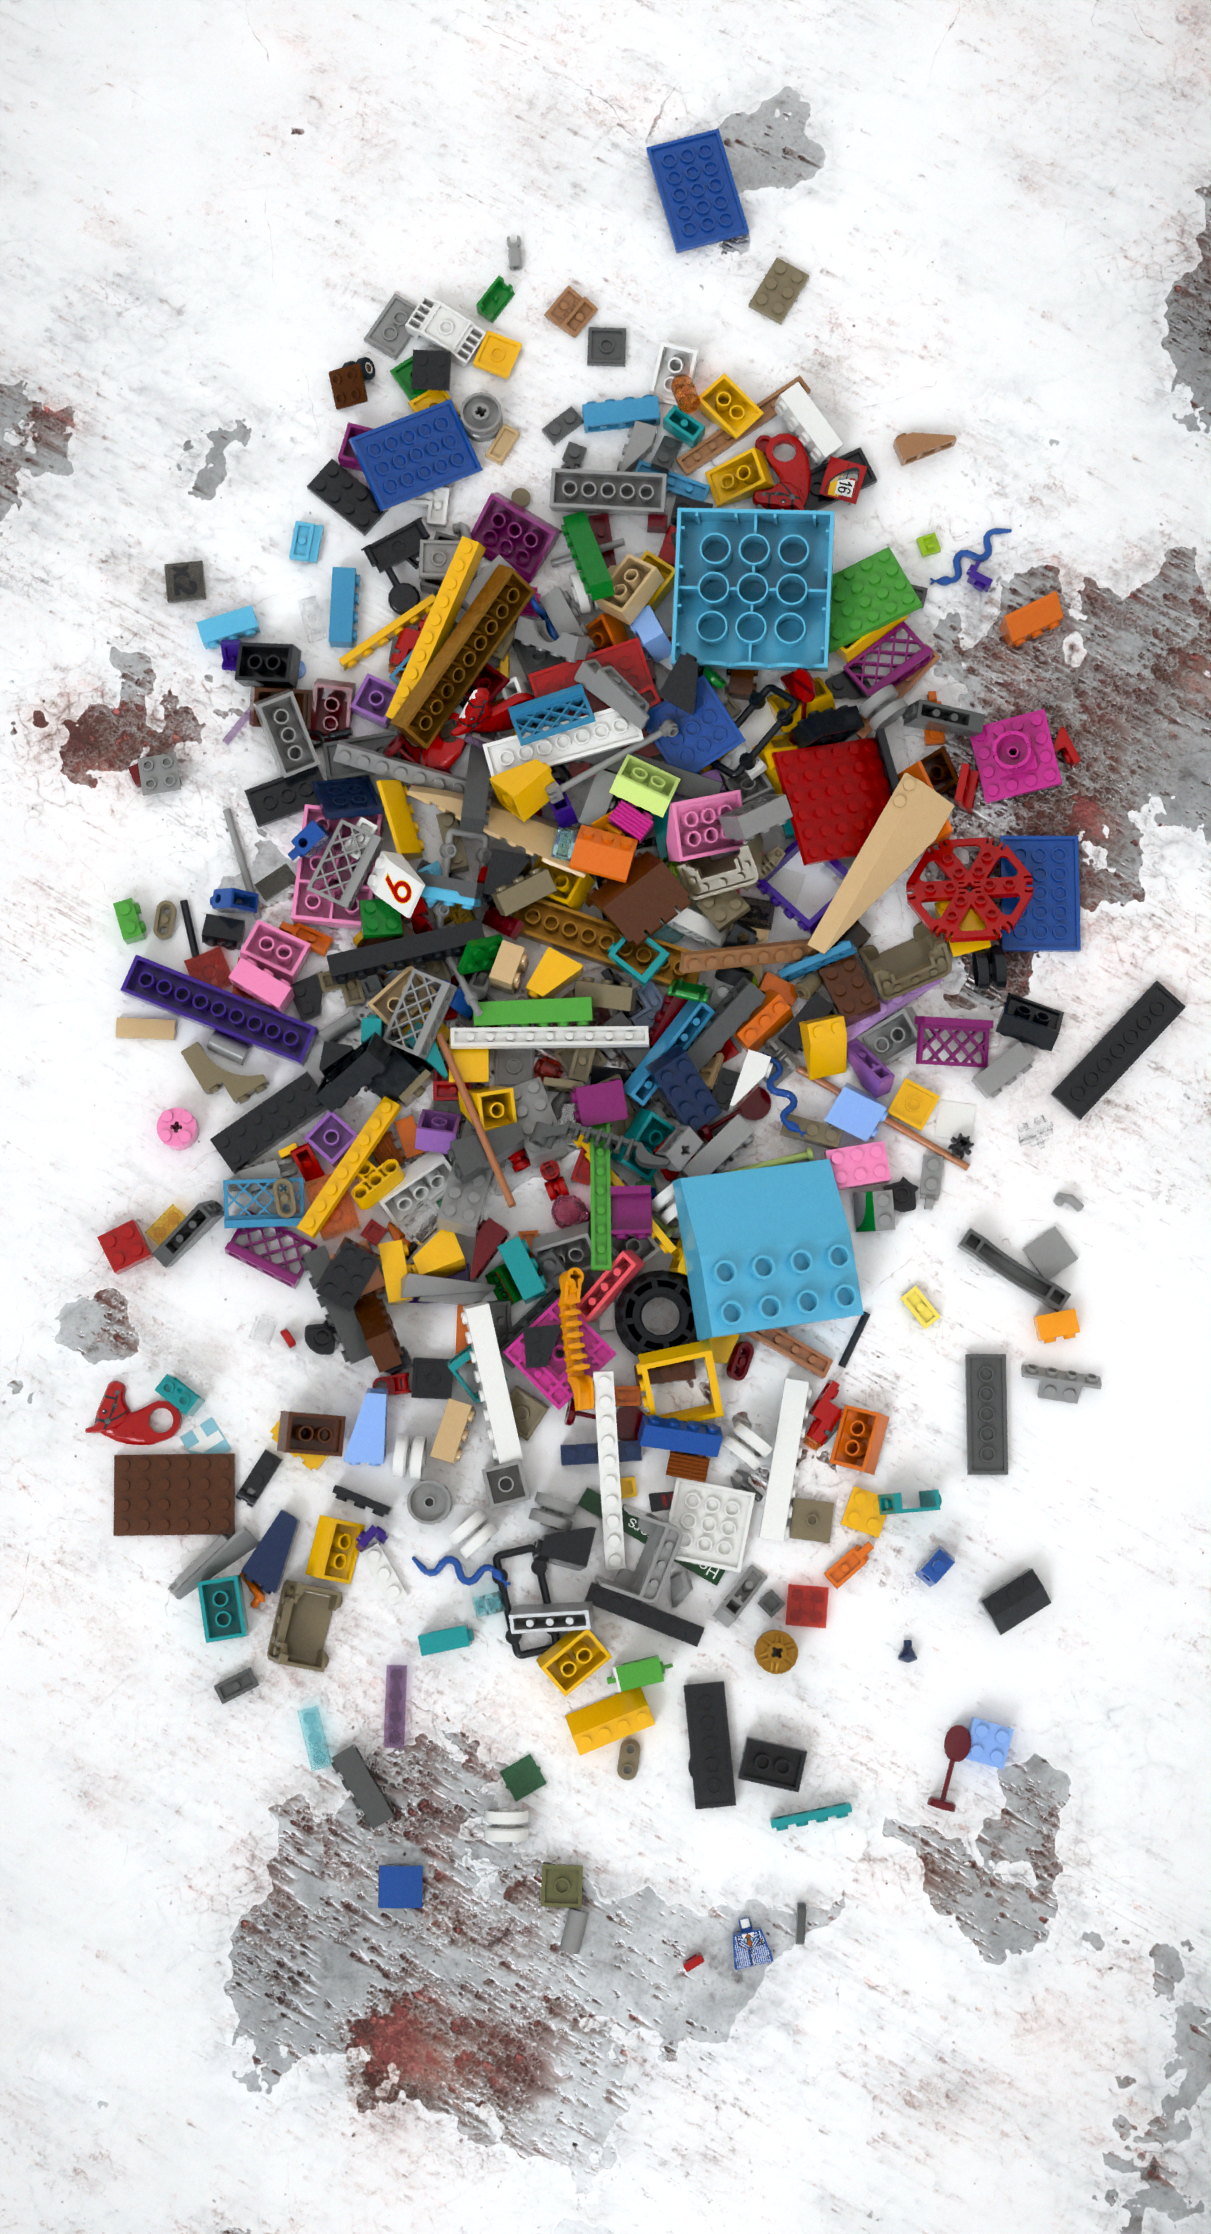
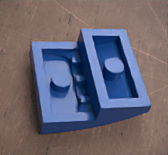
[378,1865,423,1908]

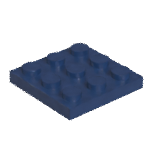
[312,776,383,820]

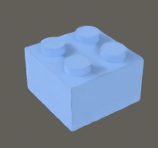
[630,605,672,663]
[965,1716,1014,1770]

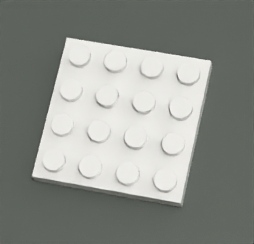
[668,1477,756,1573]

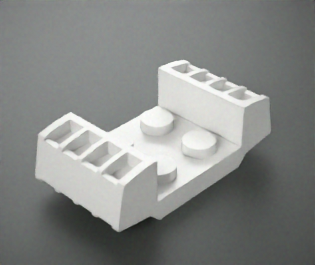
[405,294,486,367]

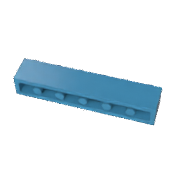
[623,1000,715,1106]

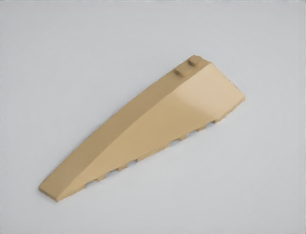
[807,772,955,955]
[407,785,586,878]

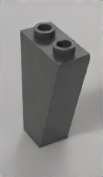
[902,699,985,737]
[447,1122,525,1185]
[152,1200,224,1268]

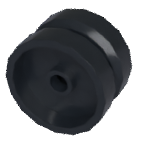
[972,945,1007,991]

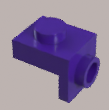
[966,560,993,592]
[220,640,241,671]
[355,1525,388,1552]

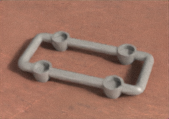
[433,828,492,929]

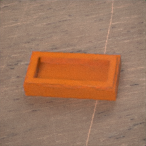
[758,971,797,1006]
[394,1115,425,1159]

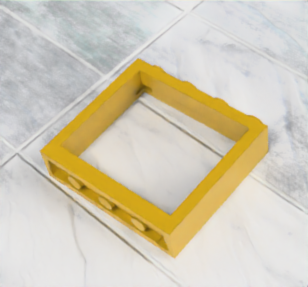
[636,1339,724,1422]

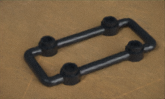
[710,684,799,778]
[492,1544,560,1659]

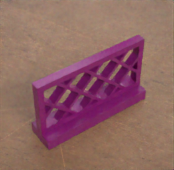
[843,621,933,699]
[915,1016,994,1068]
[225,1210,318,1289]

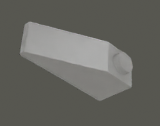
[712,1565,767,1628]

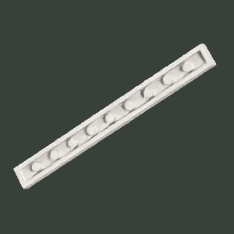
[451,1026,649,1049]
[593,1370,626,1570]

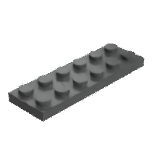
[965,1354,1008,1475]

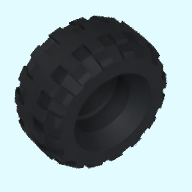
[614,1270,700,1357]

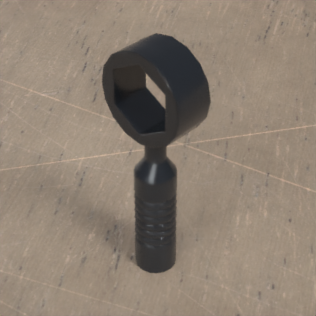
[309,728,353,749]

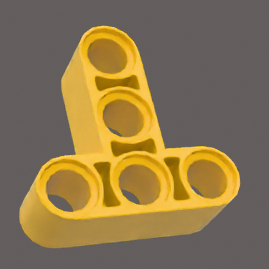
[351,1159,405,1210]

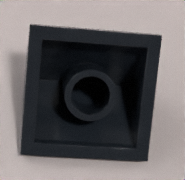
[319,1041,354,1076]

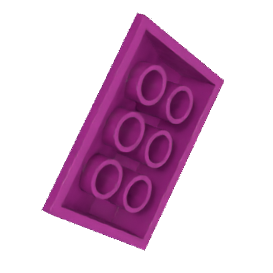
[471,492,562,583]

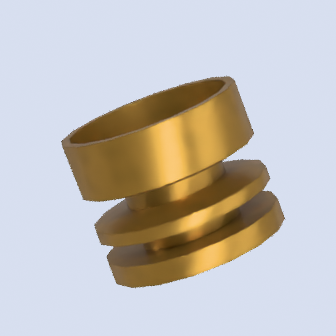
[754,1630,798,1674]

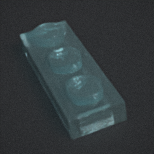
[297,1705,332,1771]

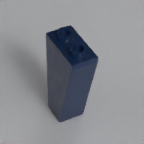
[241,1509,300,1594]

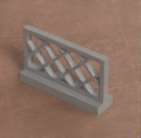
[306,819,385,911]
[382,968,458,1060]

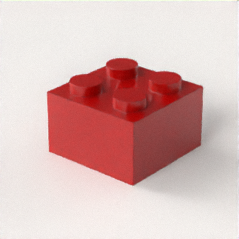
[97,1220,154,1275]

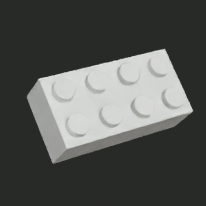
[774,382,843,466]

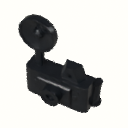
[361,517,430,615]

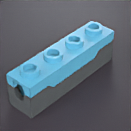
[416,872,484,910]

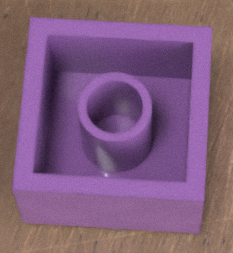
[350,673,397,729]
[415,1109,461,1154]
[304,1111,358,1168]

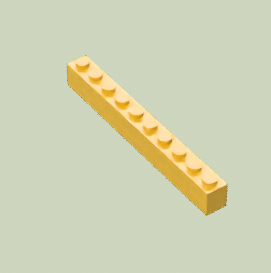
[385,536,486,720]

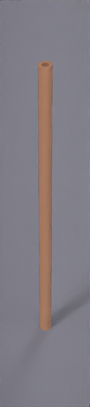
[436,1033,516,1208]
[796,1065,970,1171]

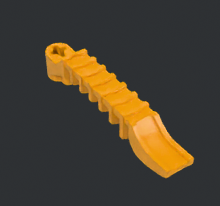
[557,1267,594,1411]

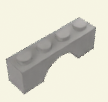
[514,615,590,663]

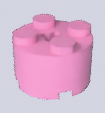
[156,1108,199,1150]

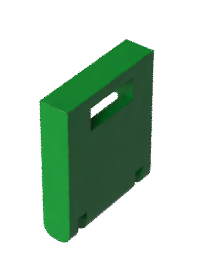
[667,978,712,1003]

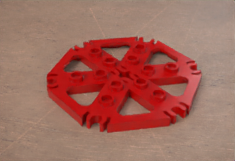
[906,837,1034,943]

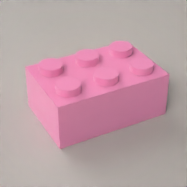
[240,919,311,985]
[228,958,295,1014]
[824,1141,891,1191]

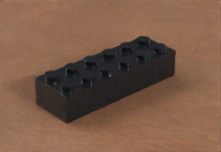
[210,1071,328,1174]

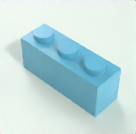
[196,605,260,650]

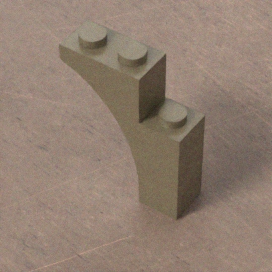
[181,1042,270,1104]

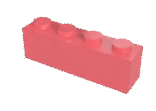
[576,1250,646,1323]

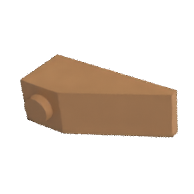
[893,432,956,466]

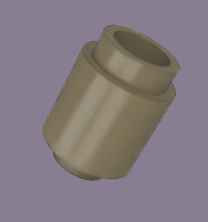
[794,972,822,1000]

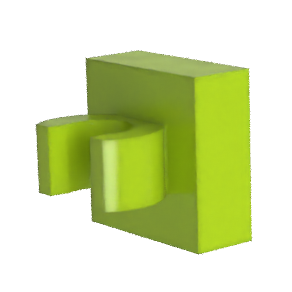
[916,532,941,558]

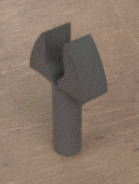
[731,1470,763,1502]

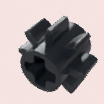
[948,1133,974,1159]

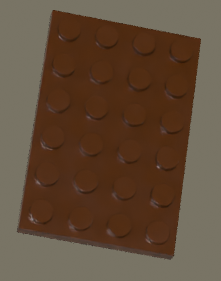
[113,1453,235,1536]

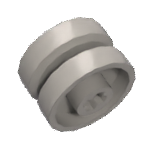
[460,392,503,442]
[858,684,909,732]
[407,1480,453,1525]
[529,1491,578,1531]

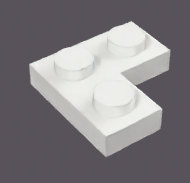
[410,487,450,527]
[719,742,768,780]

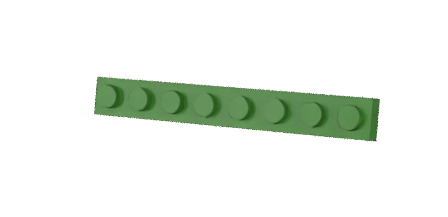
[590,1122,612,1271]

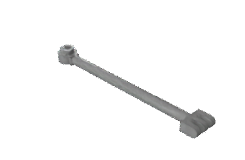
[545,719,679,804]

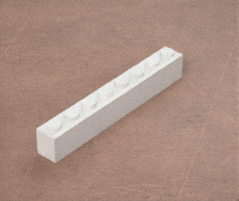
[461,1301,523,1465]
[759,1378,812,1542]

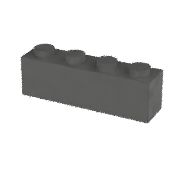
[331,1744,396,1829]

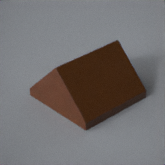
[921,746,959,795]

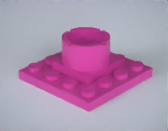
[970,709,1063,804]
[503,1297,617,1410]

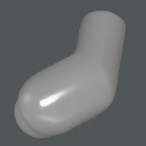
[452,522,472,539]
[552,1091,571,1119]
[1053,1192,1084,1212]

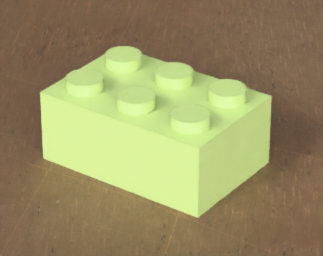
[609,754,681,818]

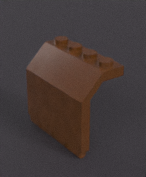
[585,851,691,947]

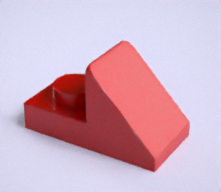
[1053,726,1081,768]
[290,1143,325,1184]

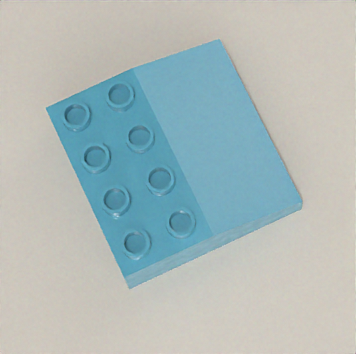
[671,508,835,672]
[672,1159,864,1340]

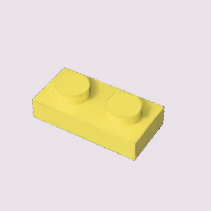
[900,1286,941,1329]

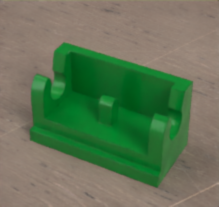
[476,276,515,324]

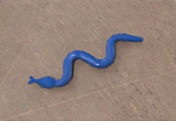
[930,528,1012,586]
[530,594,559,641]
[761,1052,806,1137]
[412,1556,511,1588]

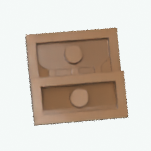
[544,285,598,338]

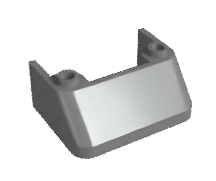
[594,1504,683,1603]

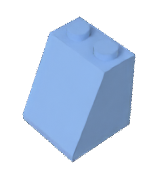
[824,1082,889,1142]

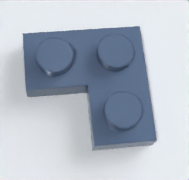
[630,981,663,1029]

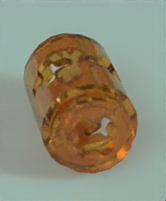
[671,374,700,414]

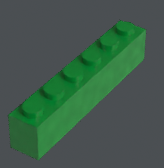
[561,511,615,601]

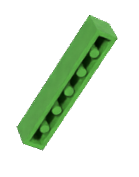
[473,997,593,1027]

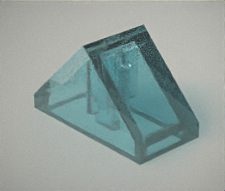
[551,826,578,861]
[472,1591,505,1618]

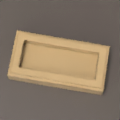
[485,424,521,466]

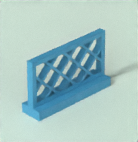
[507,683,596,746]
[223,1177,304,1228]

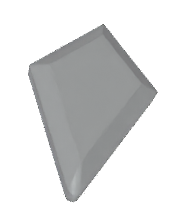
[670,1570,693,1607]

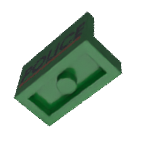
[485,1264,523,1306]

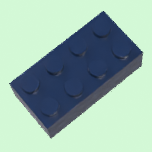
[645,1044,722,1132]

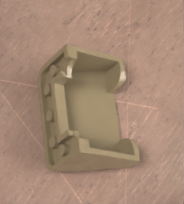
[676,833,763,900]
[857,921,952,1001]
[267,1580,343,1673]

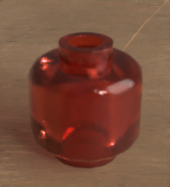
[533,1056,563,1082]

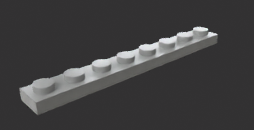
[333,741,466,794]

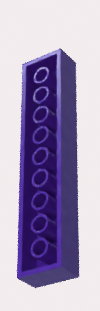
[120,955,319,1067]

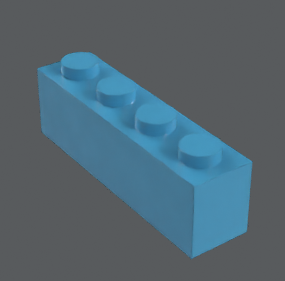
[582,395,660,433]
[329,567,360,648]

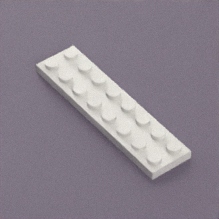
[483,708,644,777]

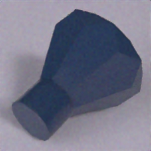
[898,1640,917,1663]

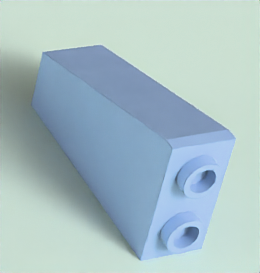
[344,1388,388,1466]

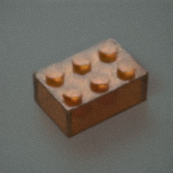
[304,1173,362,1241]

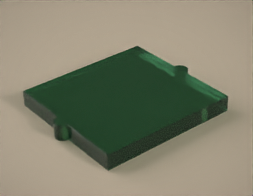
[500,1754,547,1801]

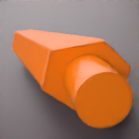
[387,1222,411,1248]

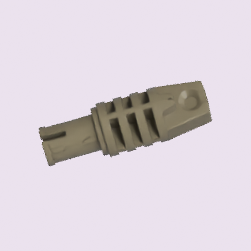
[743,846,786,891]

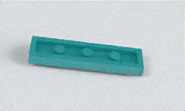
[770,1802,852,1831]

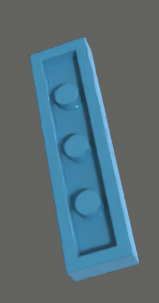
[635,460,711,502]
[778,940,858,982]

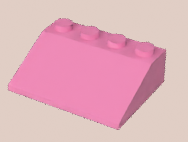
[666,790,744,862]

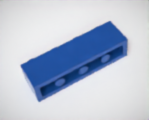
[637,1415,723,1457]

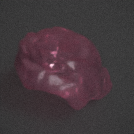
[551,1195,590,1229]

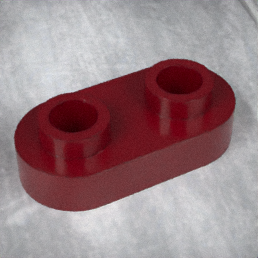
[727,1341,754,1381]

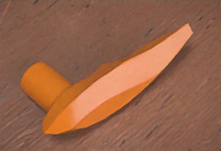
[240,1572,265,1608]

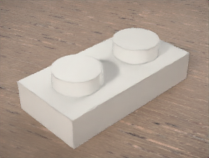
[342,817,379,861]

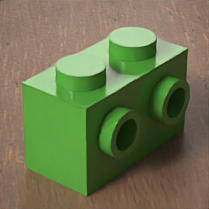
[113,898,147,945]

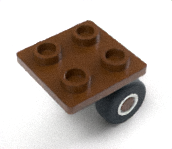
[329,357,375,410]

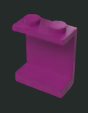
[570,1078,628,1127]
[610,1185,652,1240]

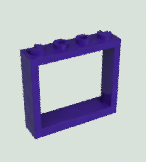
[756,840,849,935]

